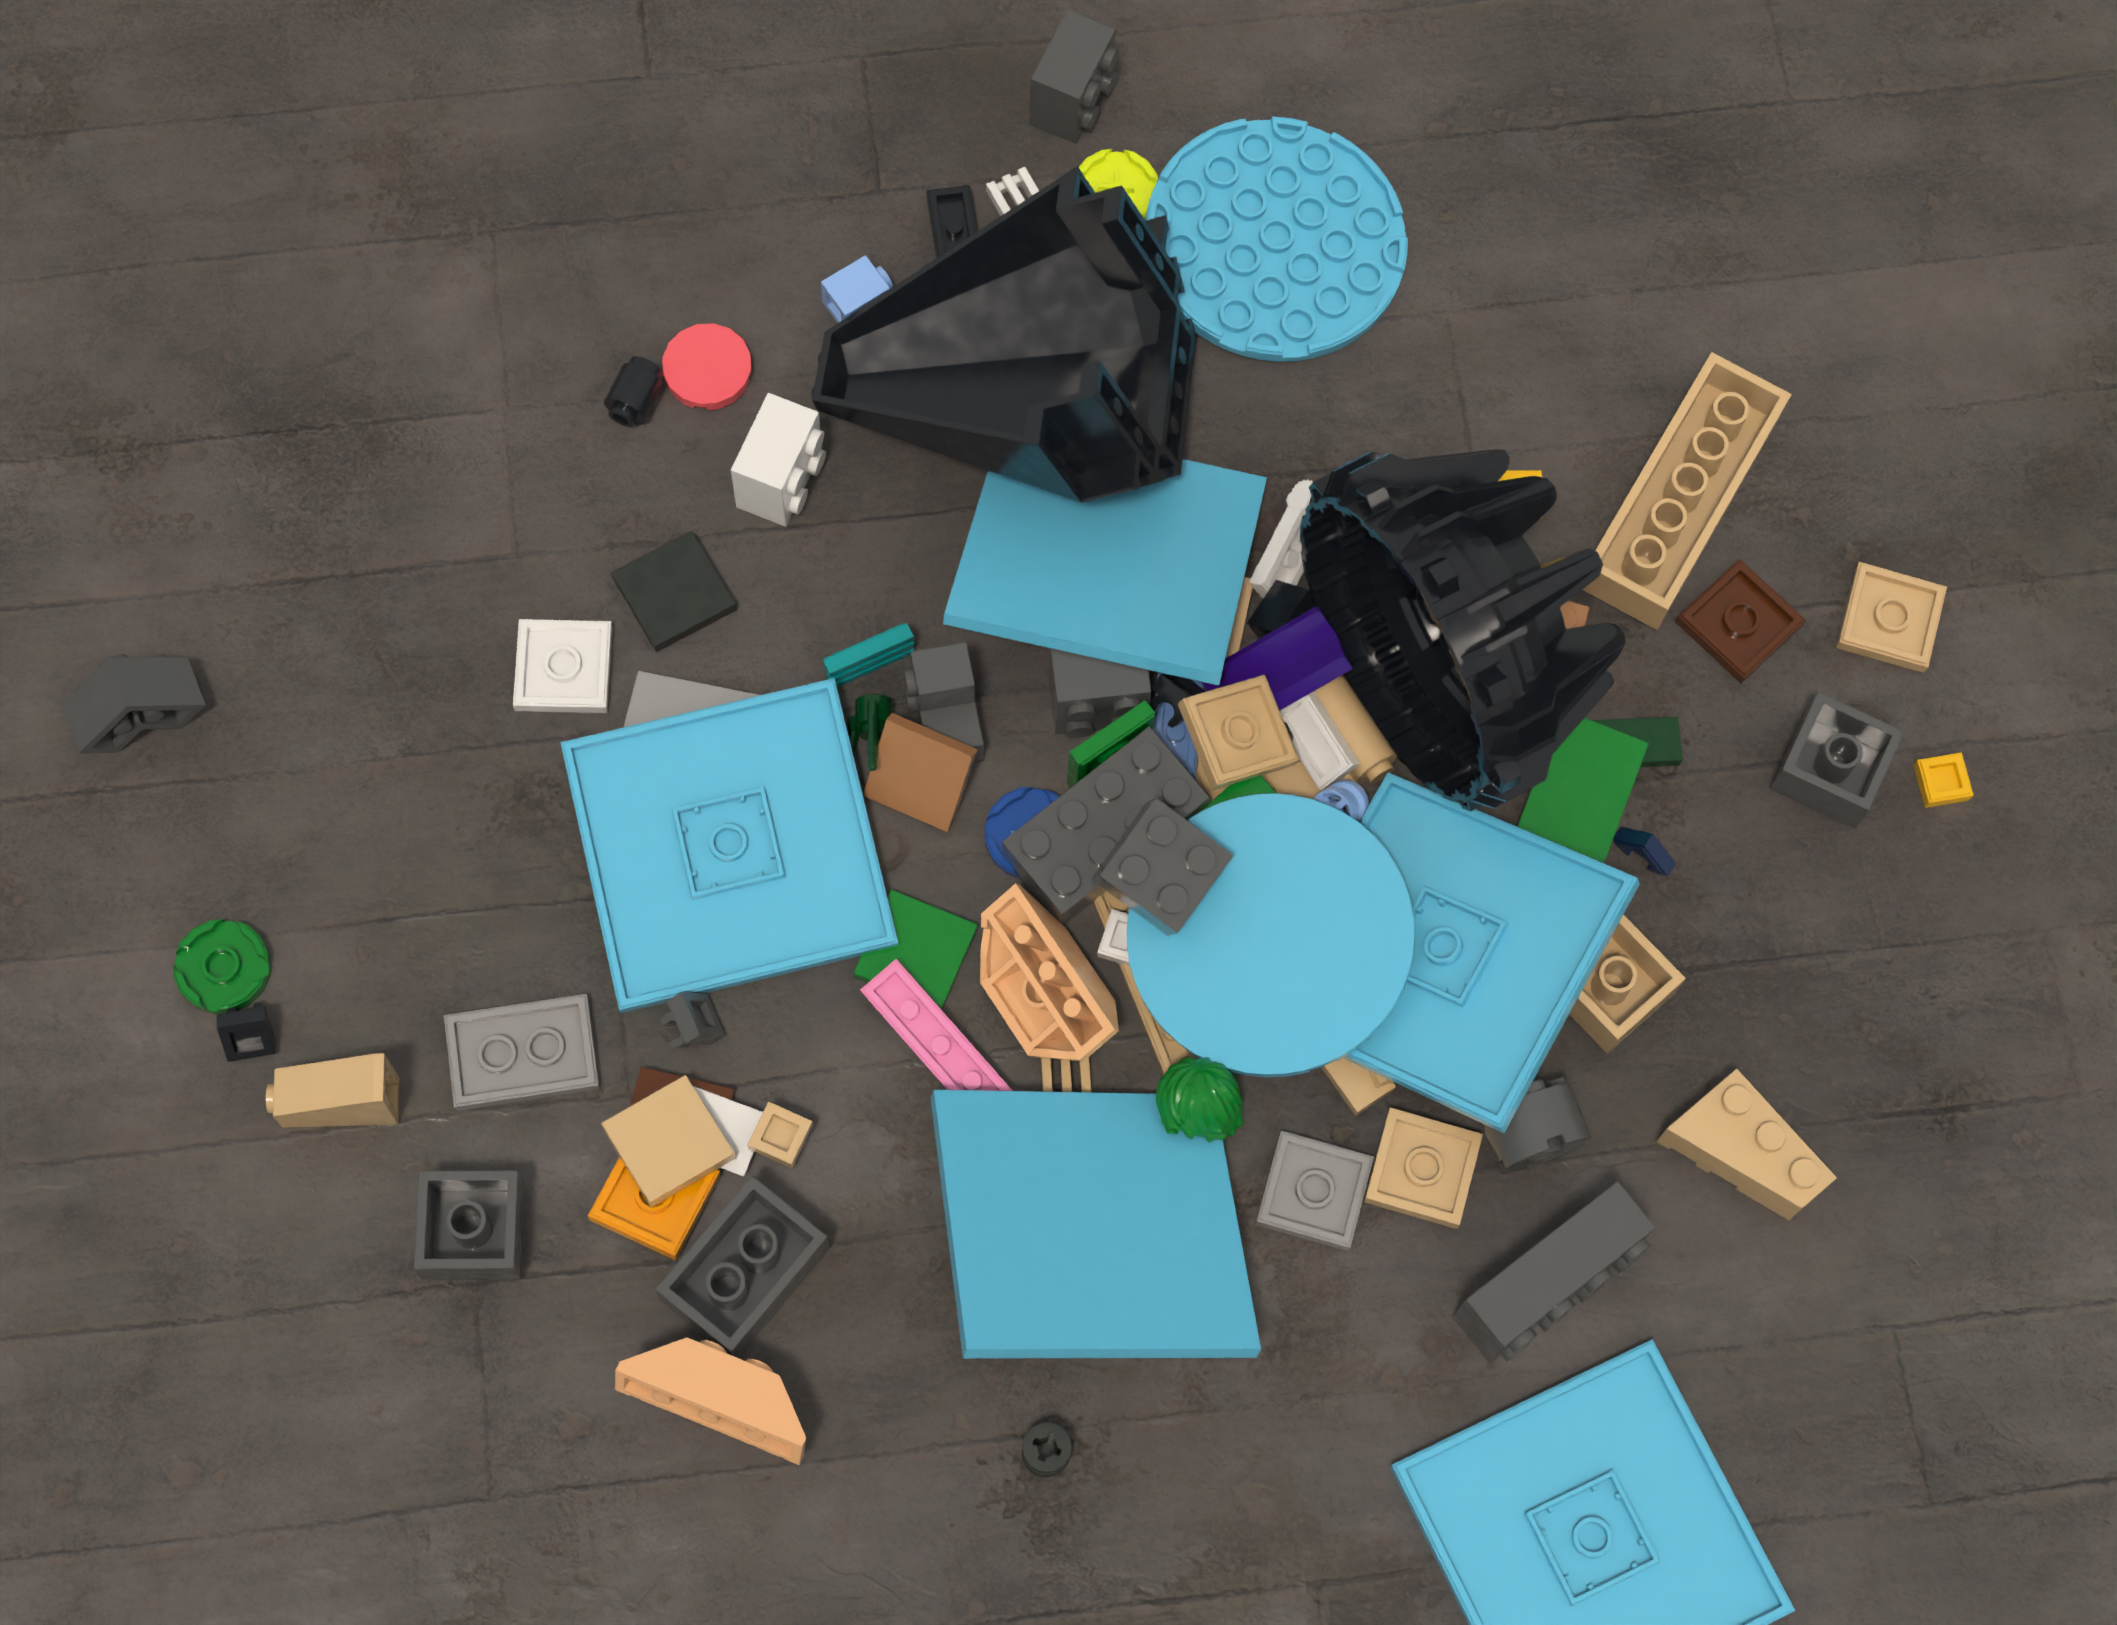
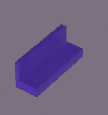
[1201,607,1353,711]

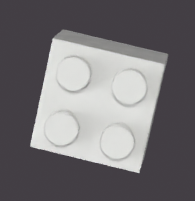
[731,393,826,527]

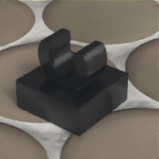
[1150,673,1206,728]
[217,1002,276,1062]

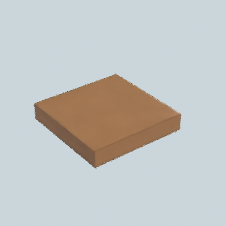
[863,713,978,832]

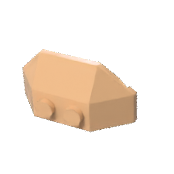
[980,883,1119,1062]
[615,1337,806,1465]

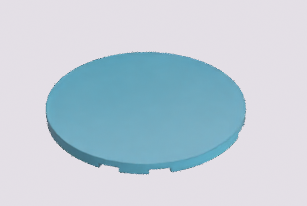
[1145,116,1408,362]
[1127,793,1415,1078]

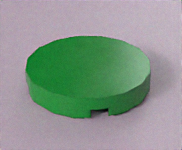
[173,919,271,1014]

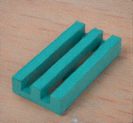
[823,623,915,688]

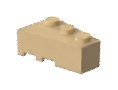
[1656,1069,1837,1220]

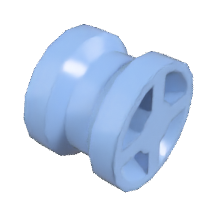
[1313,779,1369,822]

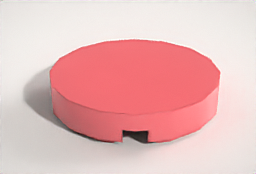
[662,323,752,410]

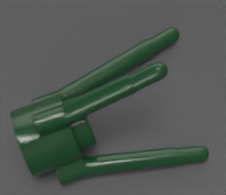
[848,694,892,771]

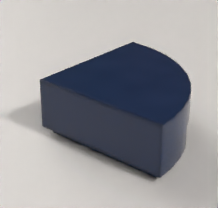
[1613,827,1676,876]

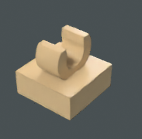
[747,1101,813,1168]

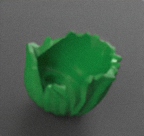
[1155,1057,1243,1143]

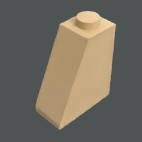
[266,1053,400,1128]

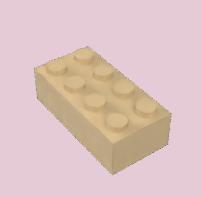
[1552,841,1686,1054]

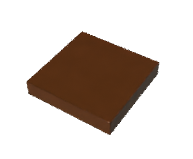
[1675,559,1806,684]

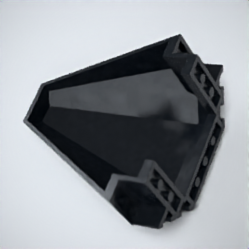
[812,166,1196,503]

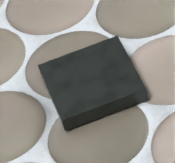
[611,531,737,652]

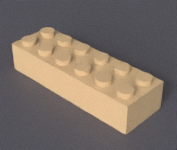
[1582,352,1792,630]

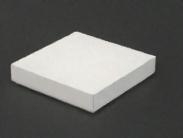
[513,619,613,713]

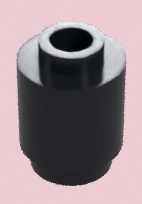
[604,356,663,427]

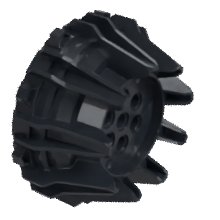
[1300,449,1625,812]

